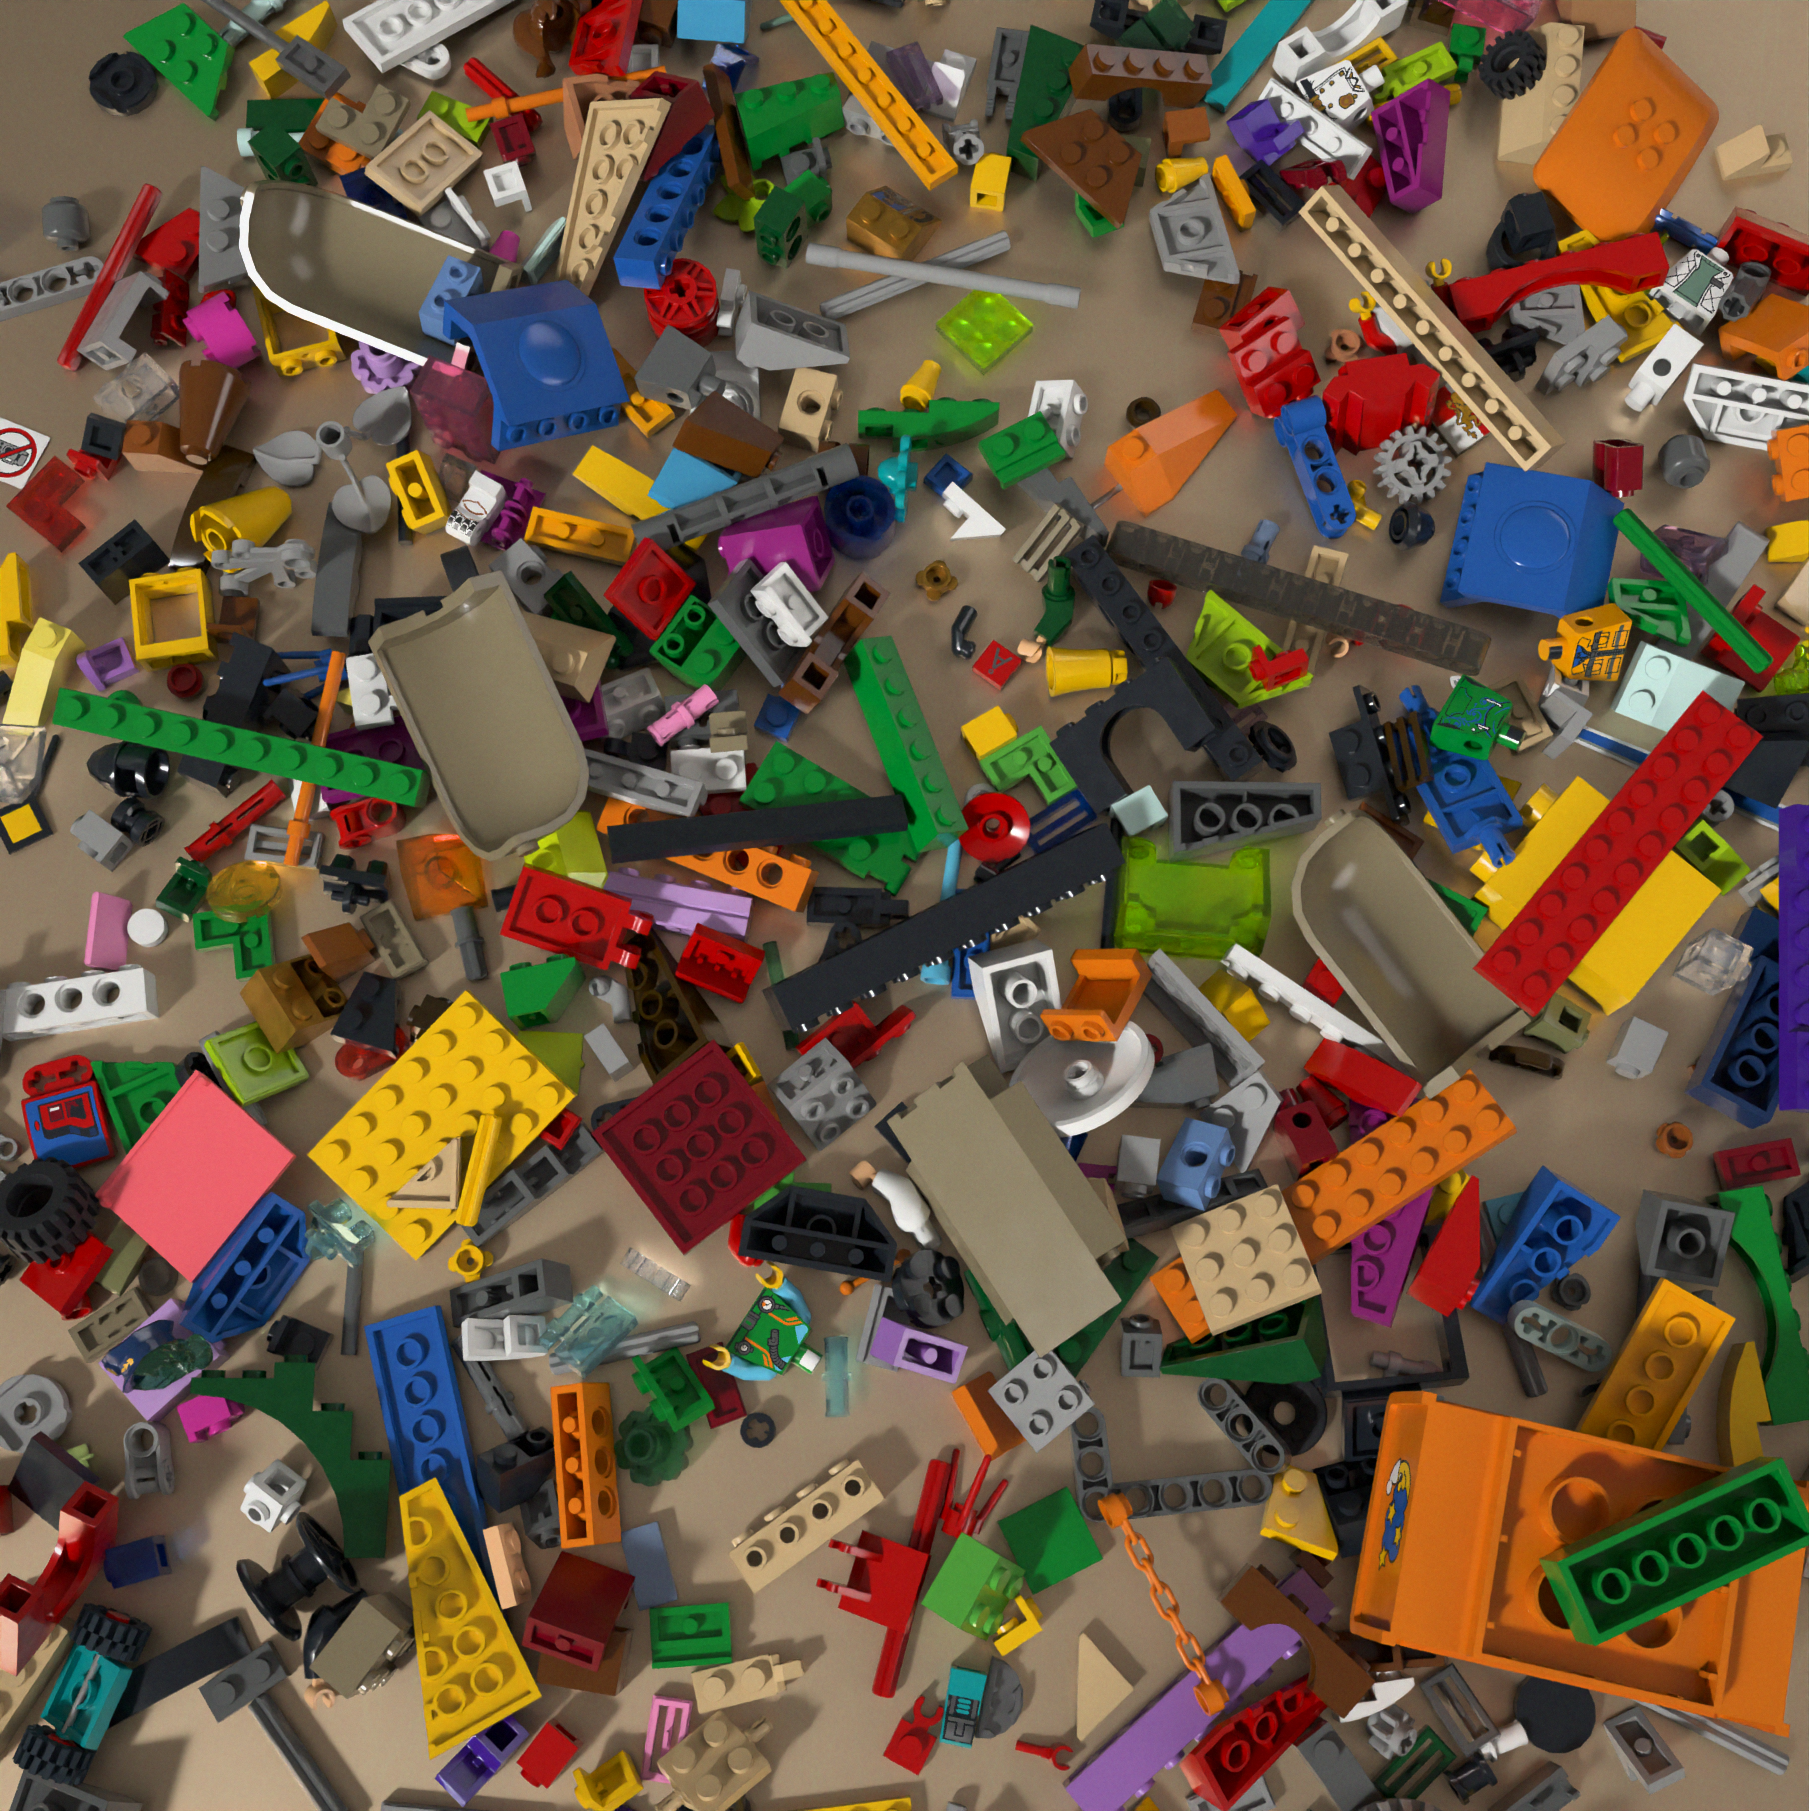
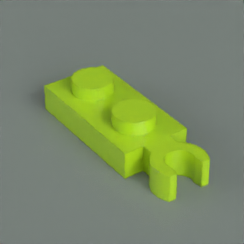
[1372,41,1458,105]

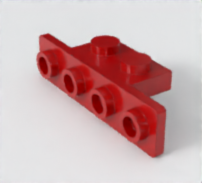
[795,1000,916,1069]

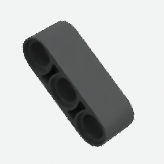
[1197,1378,1292,1475]

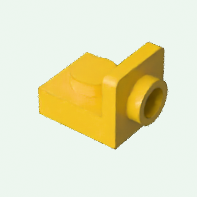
[992,1593,1044,1657]

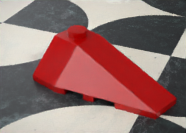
[1179,1673,1328,1811]

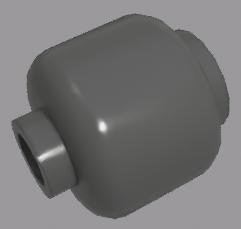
[42,196,90,251]
[1658,434,1710,489]

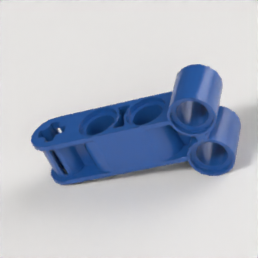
[1274,395,1356,539]

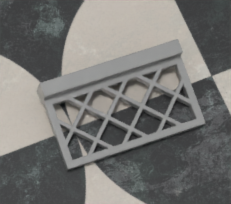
[1143,948,1265,1089]

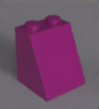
[718,495,836,592]

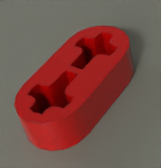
[22,1055,96,1097]

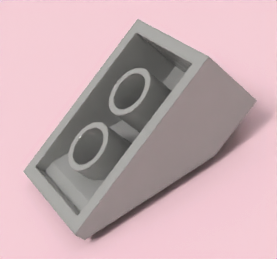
[735,290,850,371]

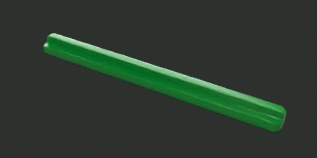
[1613,508,1773,674]

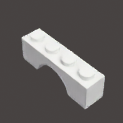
[1272,0,1408,91]

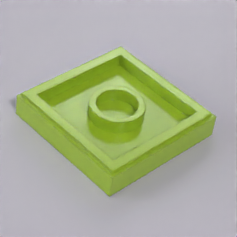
[204,1021,309,1108]

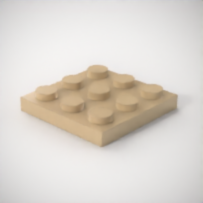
[1170,1184,1323,1336]

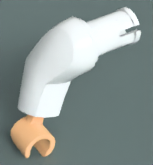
[849,1161,942,1250]

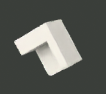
[483,161,532,212]

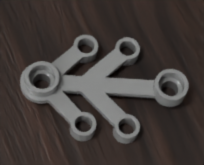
[211,539,317,597]

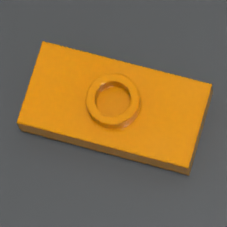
[1211,154,1256,232]

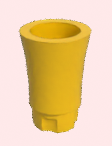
[1046,646,1128,697]

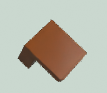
[1161,107,1211,158]

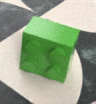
[921,1532,1026,1641]

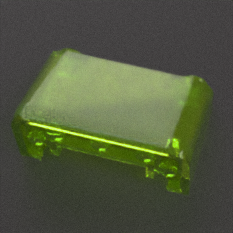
[1114,836,1271,960]

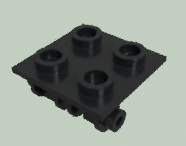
[1734,693,1809,766]

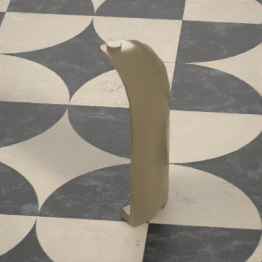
[239,180,524,381]
[368,570,589,862]
[1291,809,1535,1099]

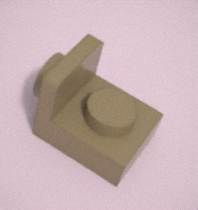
[709,710,749,753]

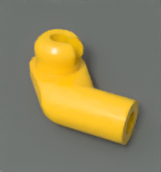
[1347,479,1383,530]

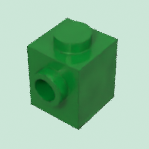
[783,169,832,230]

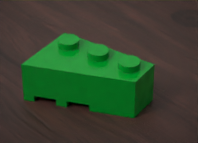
[734,72,844,171]

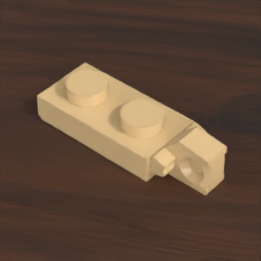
[691,1653,804,1714]

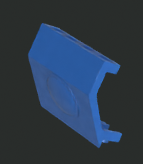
[443,280,630,451]
[1440,462,1624,619]

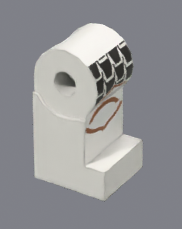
[446,470,509,547]

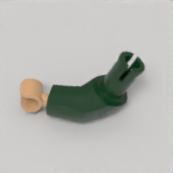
[1017,556,1075,663]

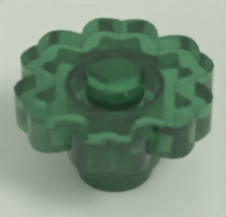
[614,1405,693,1487]

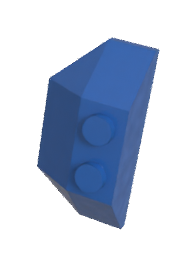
[178,1192,310,1344]

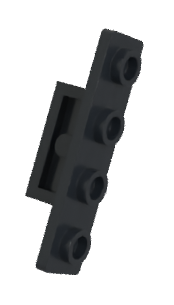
[1329,685,1411,826]

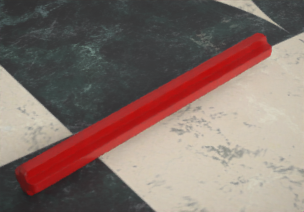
[57,183,163,371]
[872,1459,951,1698]

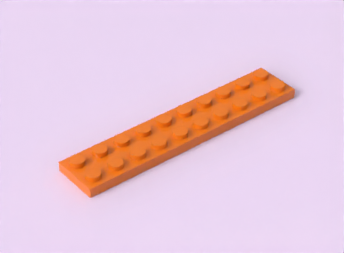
[1149,1068,1517,1344]

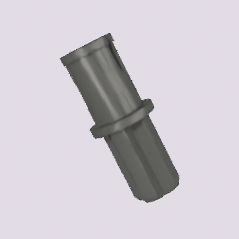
[450,906,488,981]

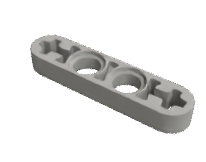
[0,256,104,322]

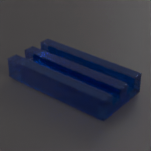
[1026,788,1098,855]

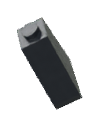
[1723,732,1809,809]

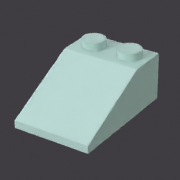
[1610,641,1745,732]

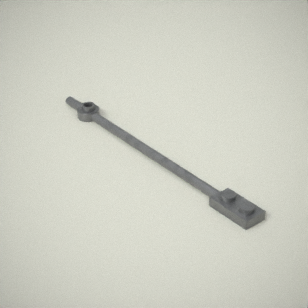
[201,0,351,100]

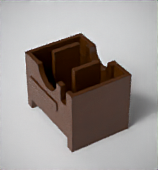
[536,1626,634,1696]

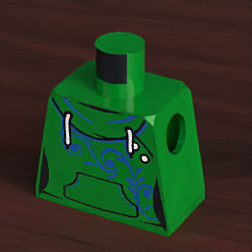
[1429,674,1526,760]

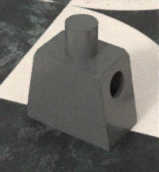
[634,325,726,410]

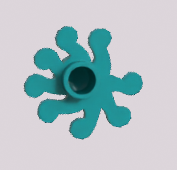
[878,435,918,523]

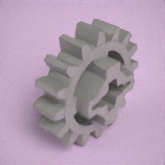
[1373,426,1452,504]

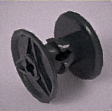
[236,1512,361,1642]

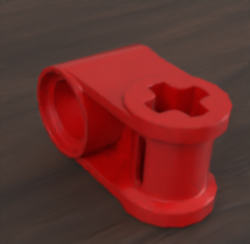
[330,797,407,850]

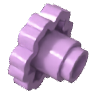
[351,341,424,394]

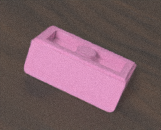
[84,892,132,972]

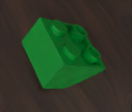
[649,595,747,692]
[500,954,586,1031]

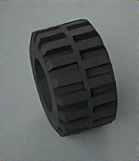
[0,1157,99,1264]

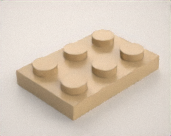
[364,110,484,217]

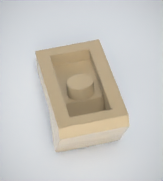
[1714,124,1794,181]

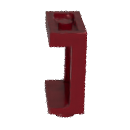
[521,1551,636,1672]

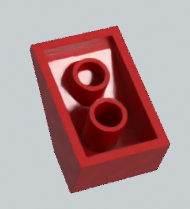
[1406,1175,1481,1317]

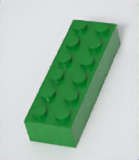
[1539,1456,1809,1646]

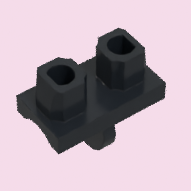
[1477,325,1540,382]
[319,854,392,915]

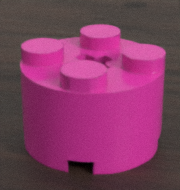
[183,291,262,369]

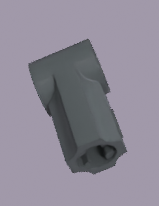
[1718,261,1772,322]

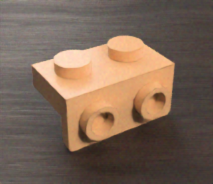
[483,1522,532,1610]

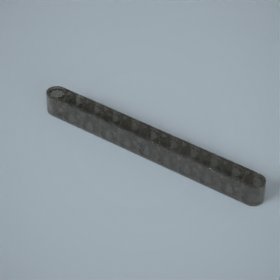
[1105,521,1492,676]

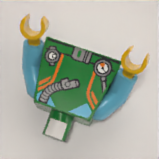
[702,1261,823,1381]

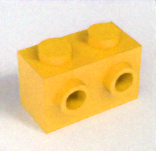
[385,449,453,535]

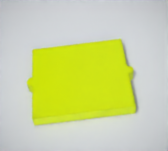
[518,1030,585,1095]

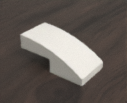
[461,1315,548,1361]

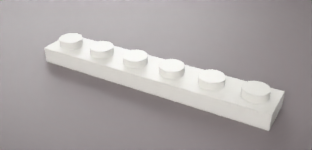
[1220,943,1413,1079]

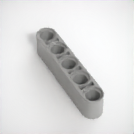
[1654,521,1770,660]

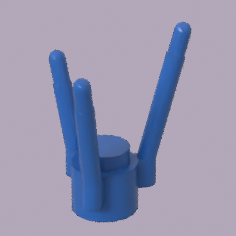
[263,648,348,700]

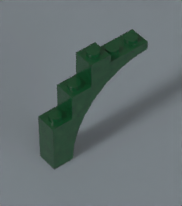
[190,1355,390,1558]

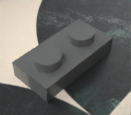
[198,1640,291,1723]

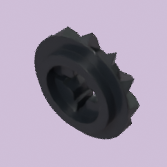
[1248,721,1297,773]

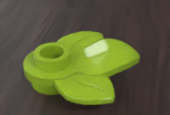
[713,174,775,233]

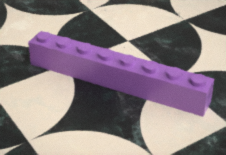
[1062,1566,1335,1811]

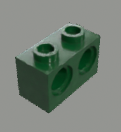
[247,120,318,187]
[753,186,808,269]

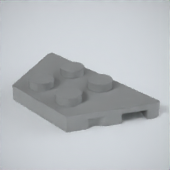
[198,166,249,293]
[1149,174,1240,284]

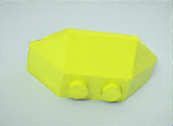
[524,809,609,889]

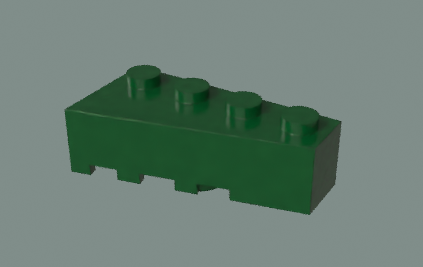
[1006,25,1084,182]

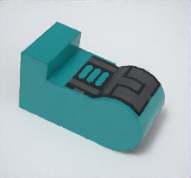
[939,1664,987,1749]

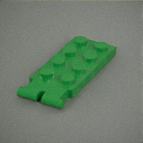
[738,741,922,896]

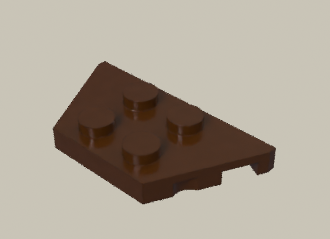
[1020,108,1142,229]

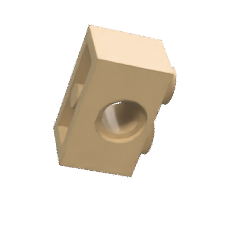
[778,367,843,452]

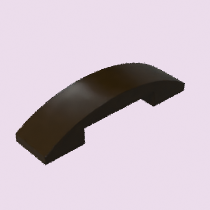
[169,444,257,575]

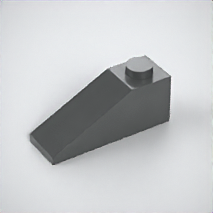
[449,1258,574,1328]
[1292,1716,1383,1811]

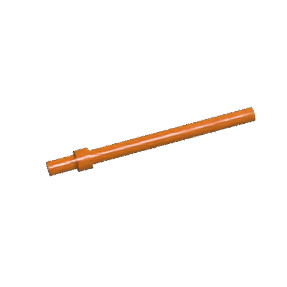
[465,65,666,122]
[283,651,347,867]

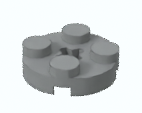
[0,1374,72,1453]

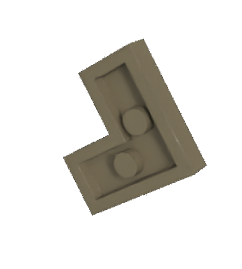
[315,83,411,160]

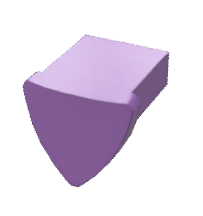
[76,637,140,692]

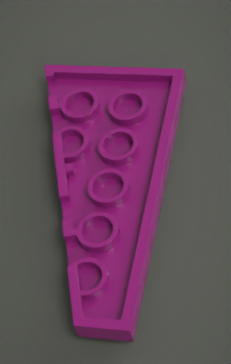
[1349,1097,1438,1328]

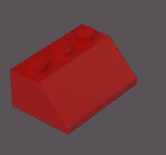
[1714,206,1809,296]

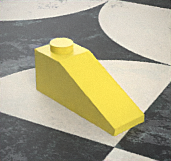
[2,617,87,739]

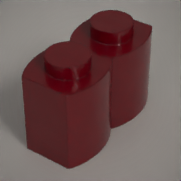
[1592,439,1644,497]

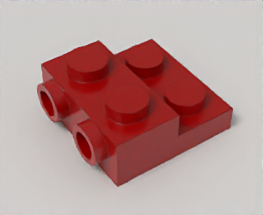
[1227,316,1321,418]

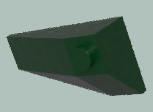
[1159,1295,1327,1384]

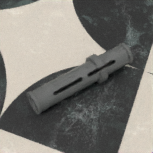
[450,1334,530,1441]

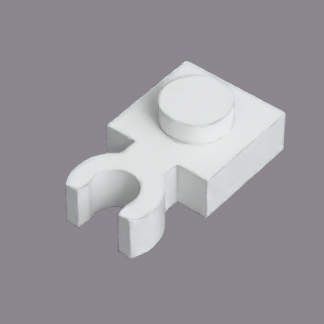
[717,268,747,337]

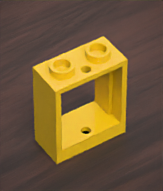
[252,286,346,377]
[129,567,219,672]

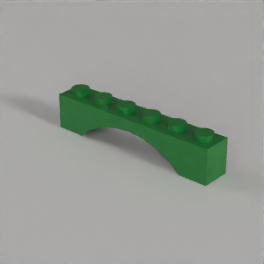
[1705,1186,1809,1426]

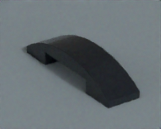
[1090,0,1228,56]
[107,1616,253,1730]

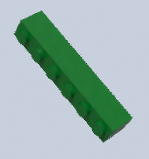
[843,635,968,853]

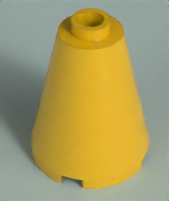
[190,485,292,573]

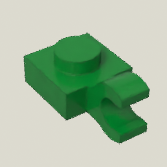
[1448,23,1486,83]

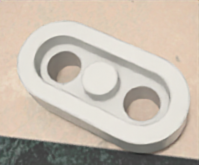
[400,43,451,79]

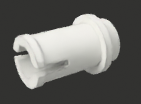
[1473,1719,1528,1763]

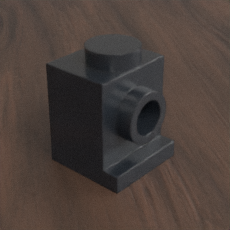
[262,688,319,742]

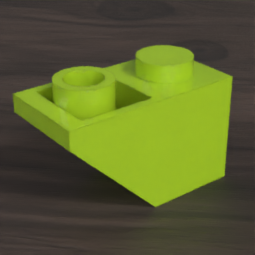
[1673,818,1751,896]

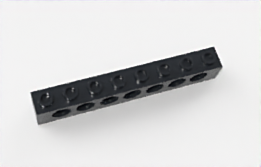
[1064,535,1263,782]

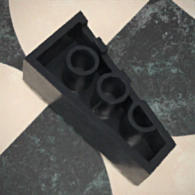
[177,632,292,798]

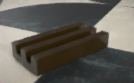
[1383,710,1435,792]

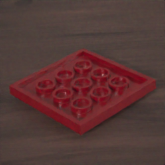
[591,1039,807,1256]

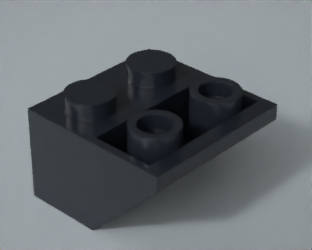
[1312,1456,1377,1559]

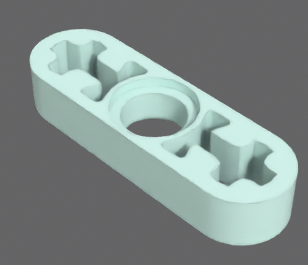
[1507,1300,1612,1372]

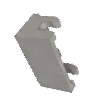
[856,1284,911,1372]

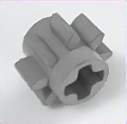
[1366,1704,1417,1760]

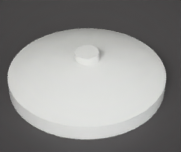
[1009,1020,1155,1138]

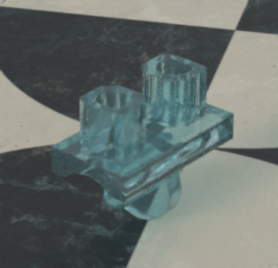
[305,1197,375,1269]

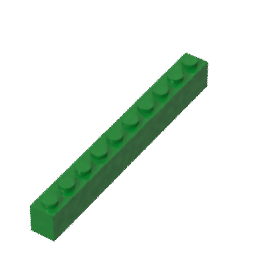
[52,688,431,808]

